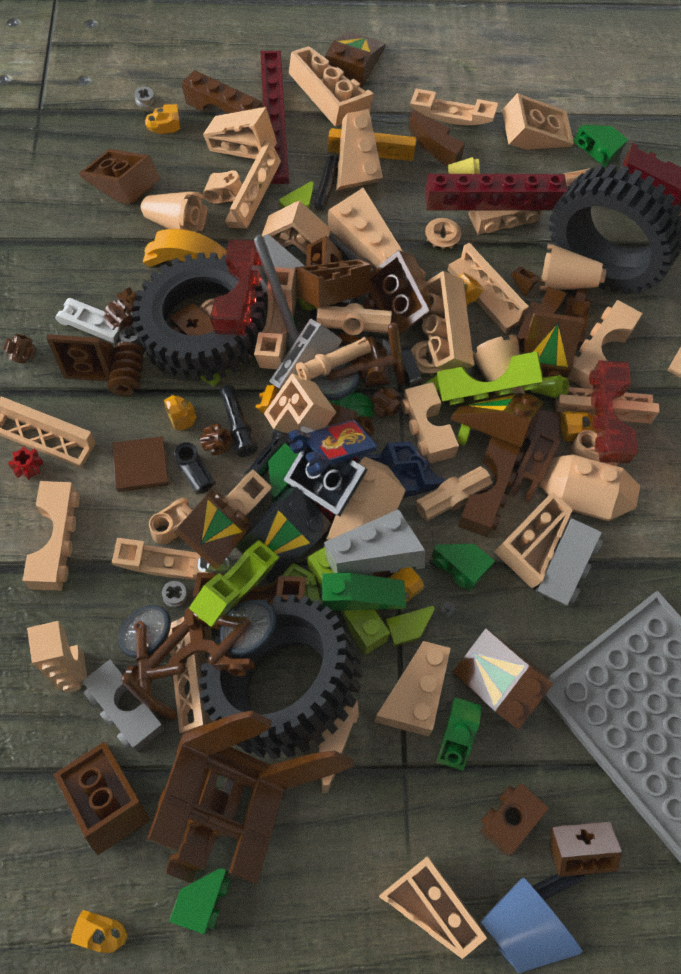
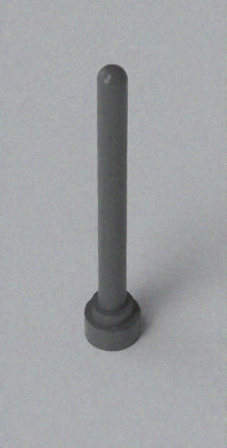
[254,235,301,350]

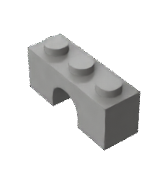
[82,660,165,752]

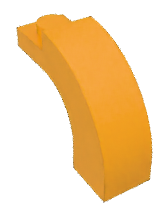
[143,229,228,268]

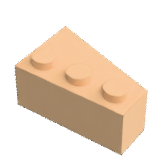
[203,107,277,159]
[336,109,383,191]
[494,492,573,589]
[374,641,451,737]
[379,856,487,959]

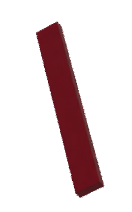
[260,50,289,184]

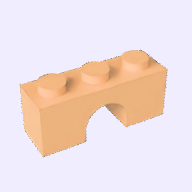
[401,382,459,464]

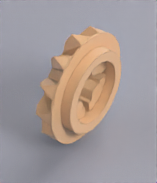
[425,218,461,250]
[411,340,442,376]

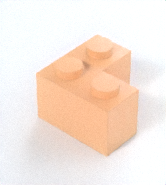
[262,201,331,255]
[264,373,336,434]

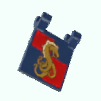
[289,419,378,476]

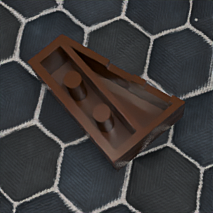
[295,259,371,308]

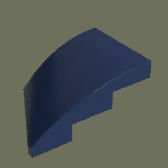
[357,441,445,498]

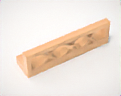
[225,141,281,229]
[448,243,529,333]
[555,387,659,424]
[0,396,96,468]
[168,617,213,734]

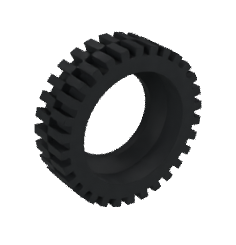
[549,165,681,294]
[132,253,268,382]
[199,595,362,759]

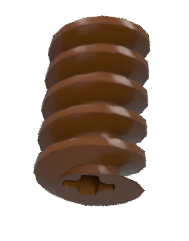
[107,342,145,397]

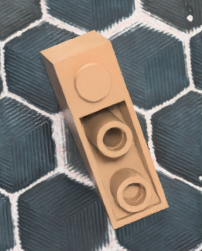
[468,211,542,235]
[226,470,272,516]

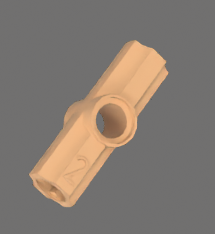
[316,303,392,335]
[415,466,492,521]

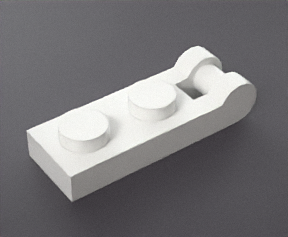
[55,298,120,343]

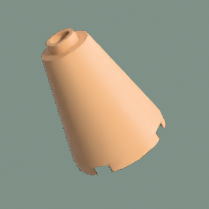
[141,191,207,233]
[540,244,606,291]
[473,335,525,394]

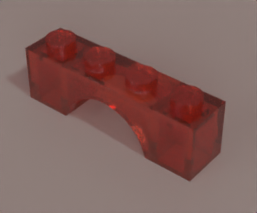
[210,239,263,336]
[589,360,638,463]

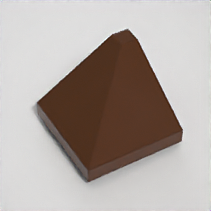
[511,266,540,296]

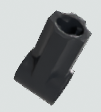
[174,442,216,495]

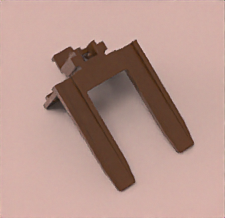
[147,711,354,884]

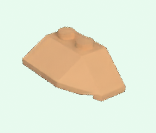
[538,455,640,521]
[327,457,405,540]

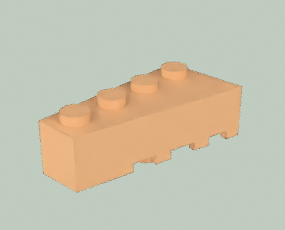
[289,46,374,127]
[328,188,402,269]
[421,271,474,370]

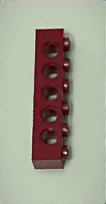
[425,174,567,211]

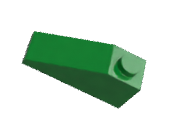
[321,573,406,611]

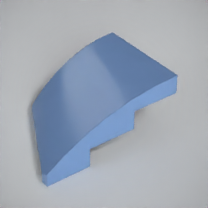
[479,878,582,973]

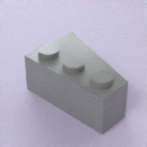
[324,509,425,576]
[535,518,603,606]

